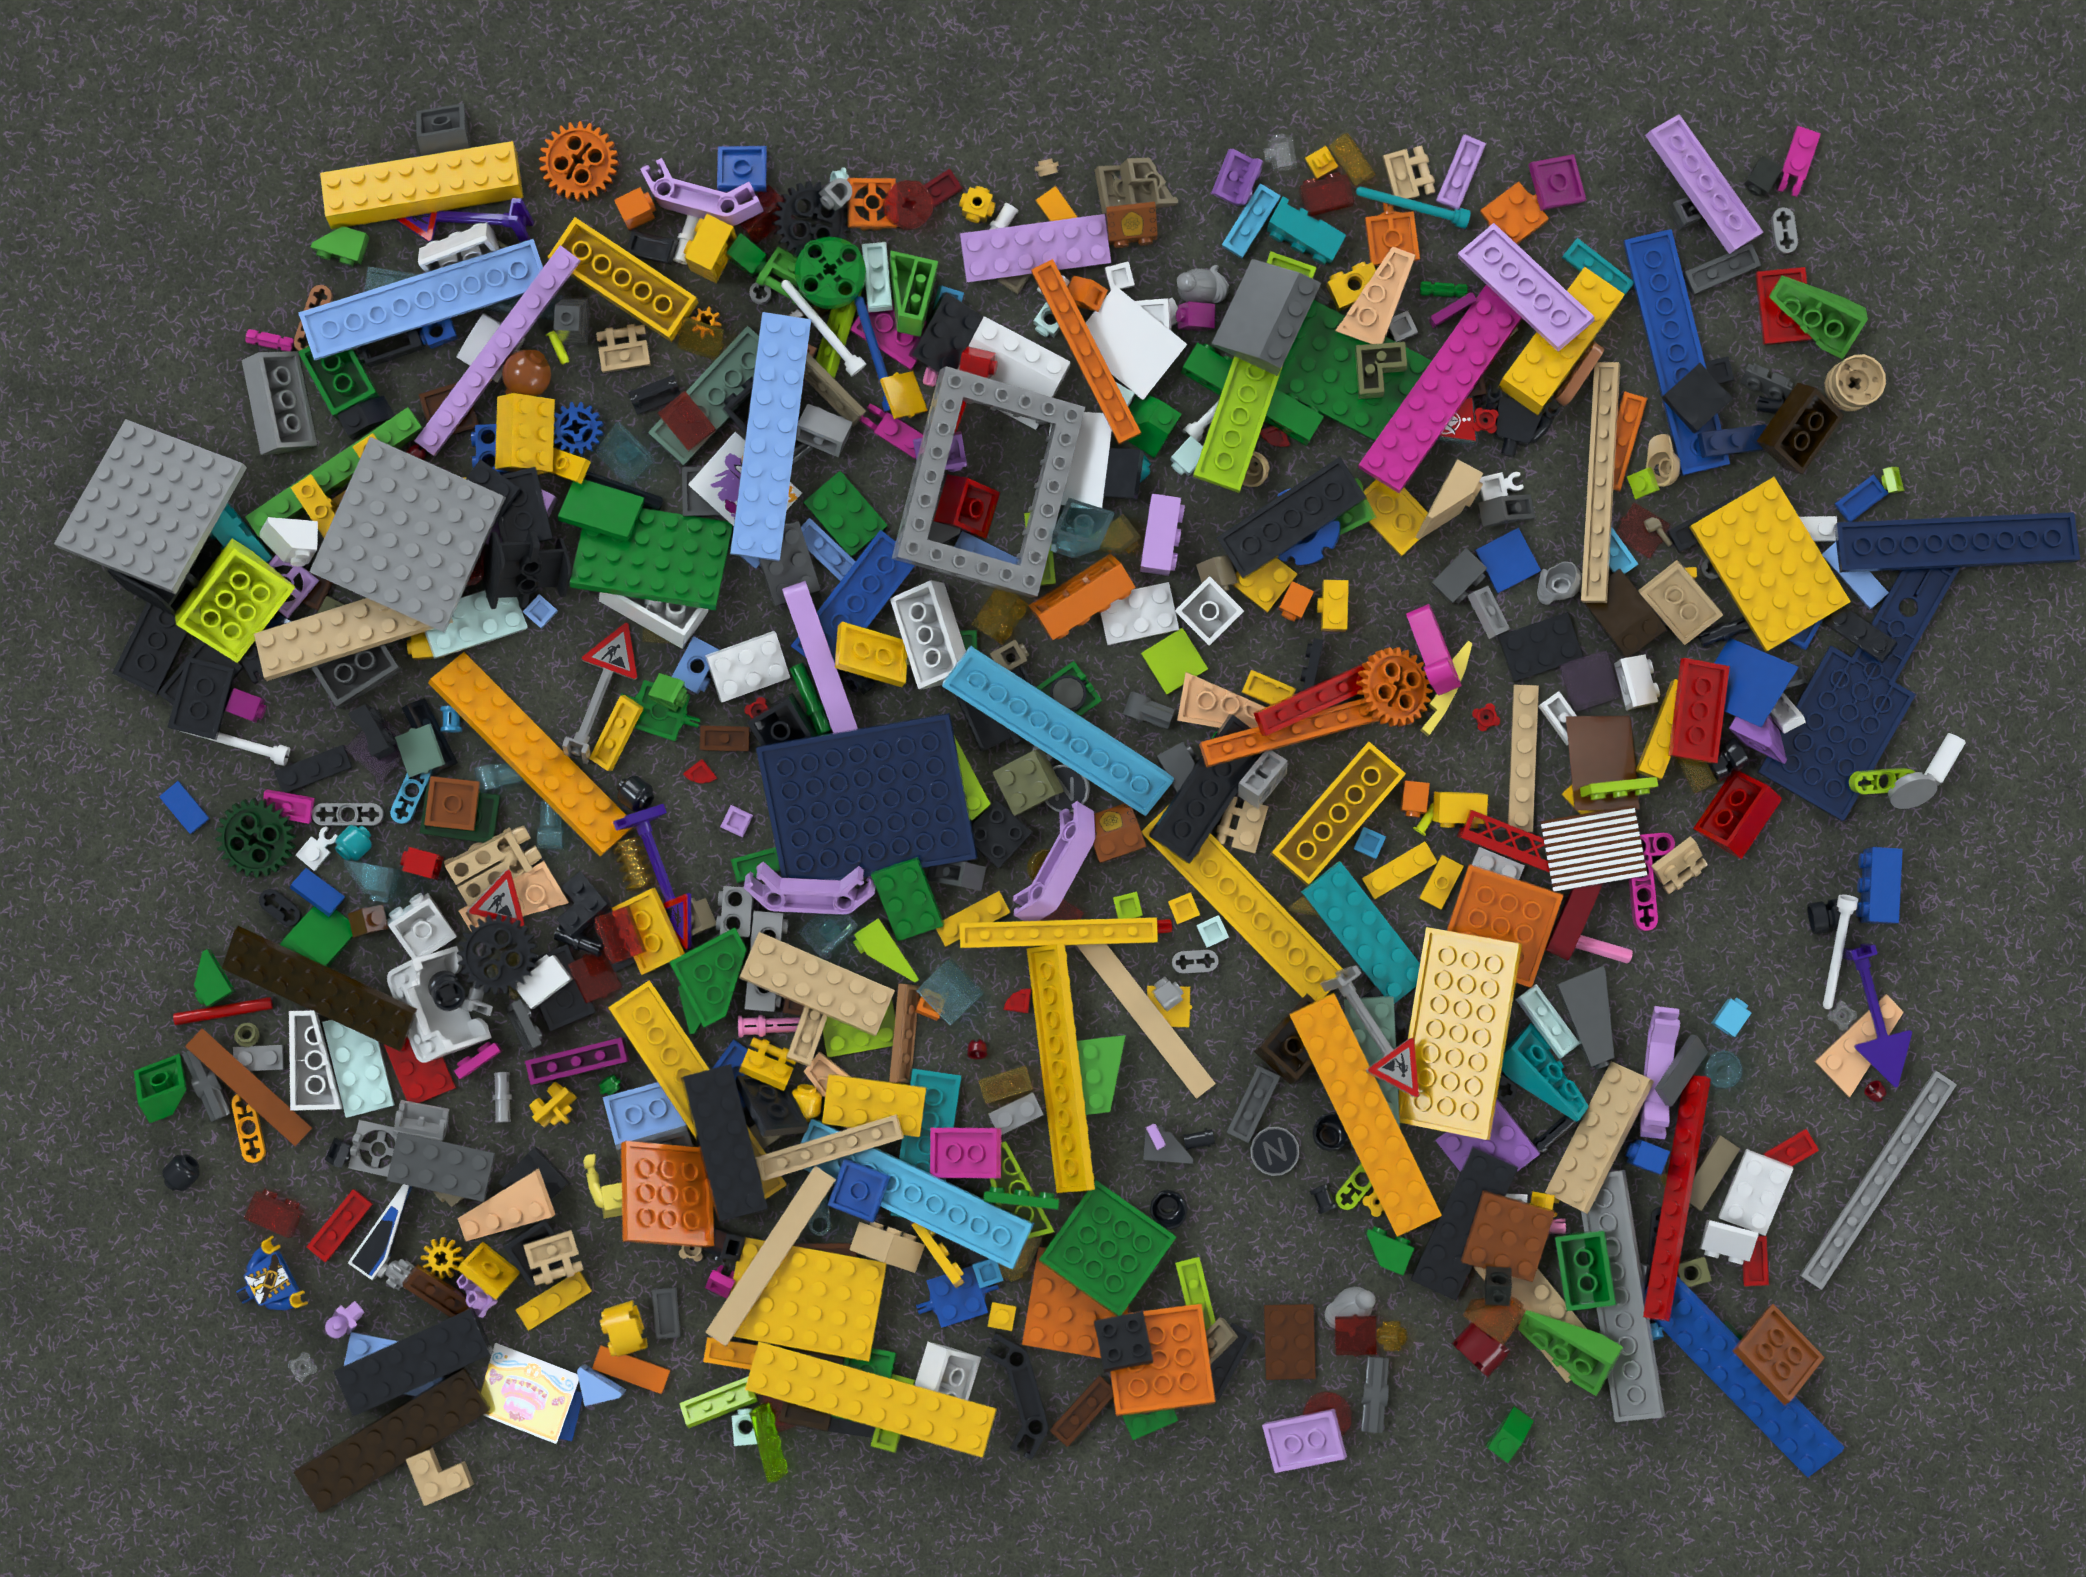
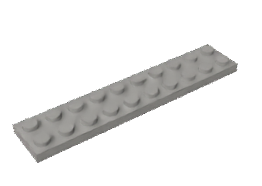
[1581,1170,1665,1422]

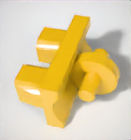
[529,1082,577,1128]

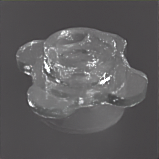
[1827,1001,1857,1031]
[288,1352,317,1382]

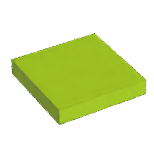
[1141,628,1208,695]

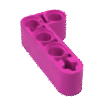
[1406,604,1461,696]
[1628,833,1675,931]

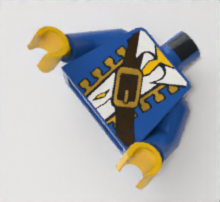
[236,1236,308,1311]

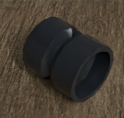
[1705,738,1749,782]
[1807,898,1849,935]
[428,971,465,1011]

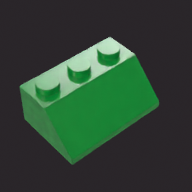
[1555,1230,1616,1311]

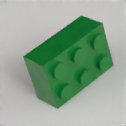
[298,346,380,420]

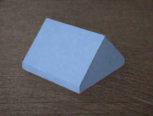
[577,1364,626,1406]

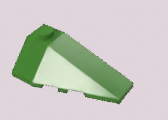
[1769,275,1868,359]
[1518,1310,1623,1396]

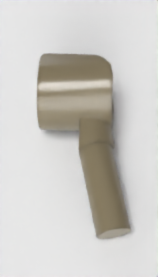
[1644,517,1673,547]

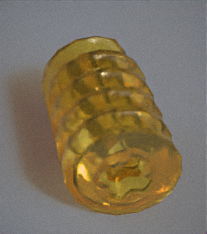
[612,836,654,891]

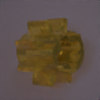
[1376,1321,1407,1351]

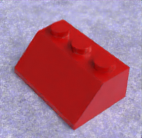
[1693,770,1782,859]

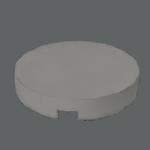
[1888,772,1937,809]

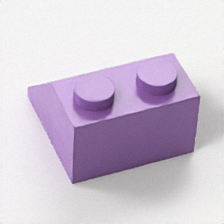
[1729,716,1787,764]

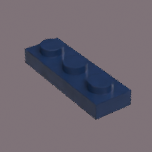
[1697,424,1766,458]

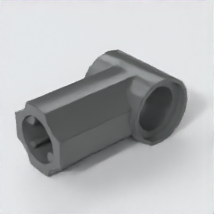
[1122,691,1175,729]

